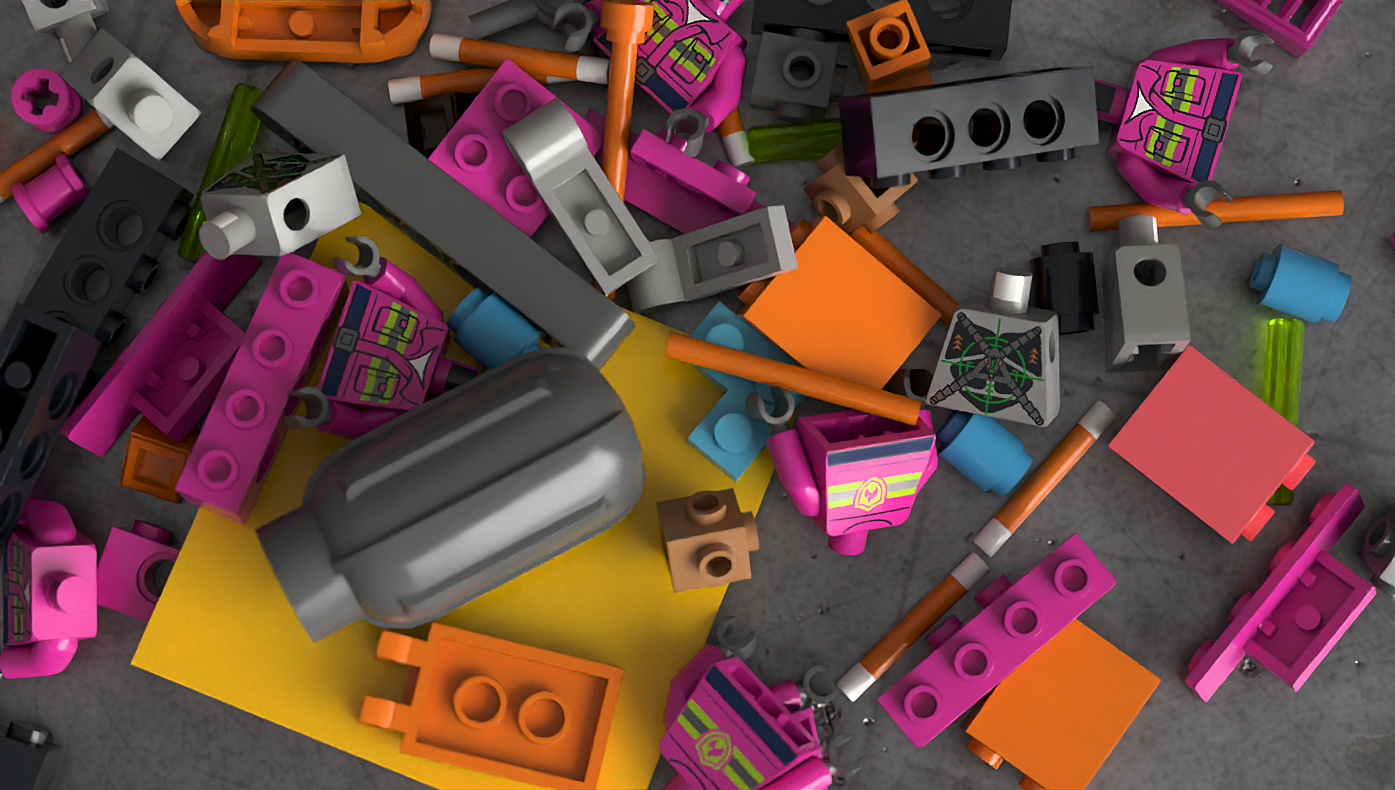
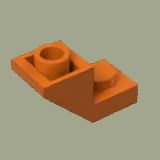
[846,0,934,146]

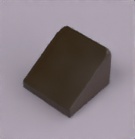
[404,92,477,159]

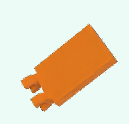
[358,622,624,790]

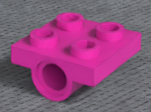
[428,58,604,238]

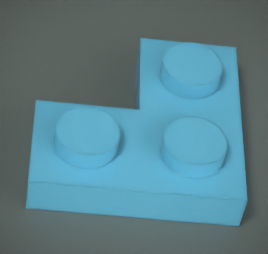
[686,301,807,483]

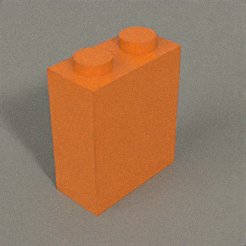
[735,216,942,410]
[959,619,1161,790]

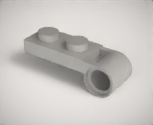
[501,97,660,296]
[626,205,798,314]

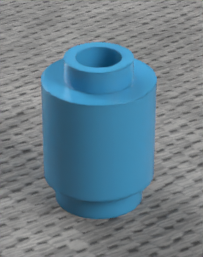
[1250,244,1352,324]
[446,287,542,370]
[936,410,1033,497]

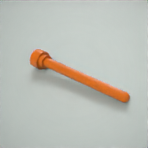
[591,0,654,301]

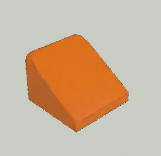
[119,415,201,504]

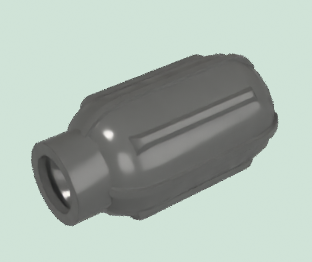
[255,347,646,643]

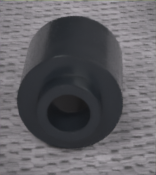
[1029,241,1099,335]

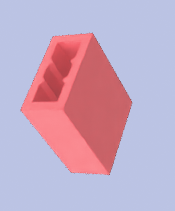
[1108,345,1316,544]

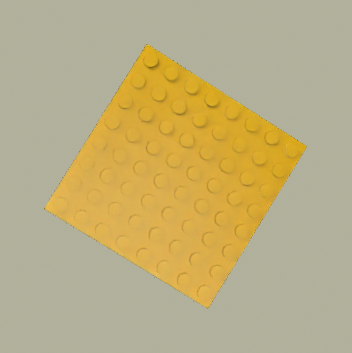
[130,202,799,790]

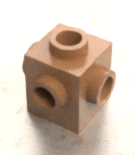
[803,142,918,235]
[656,488,759,593]

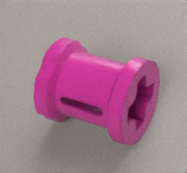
[11,68,83,134]
[10,151,92,234]

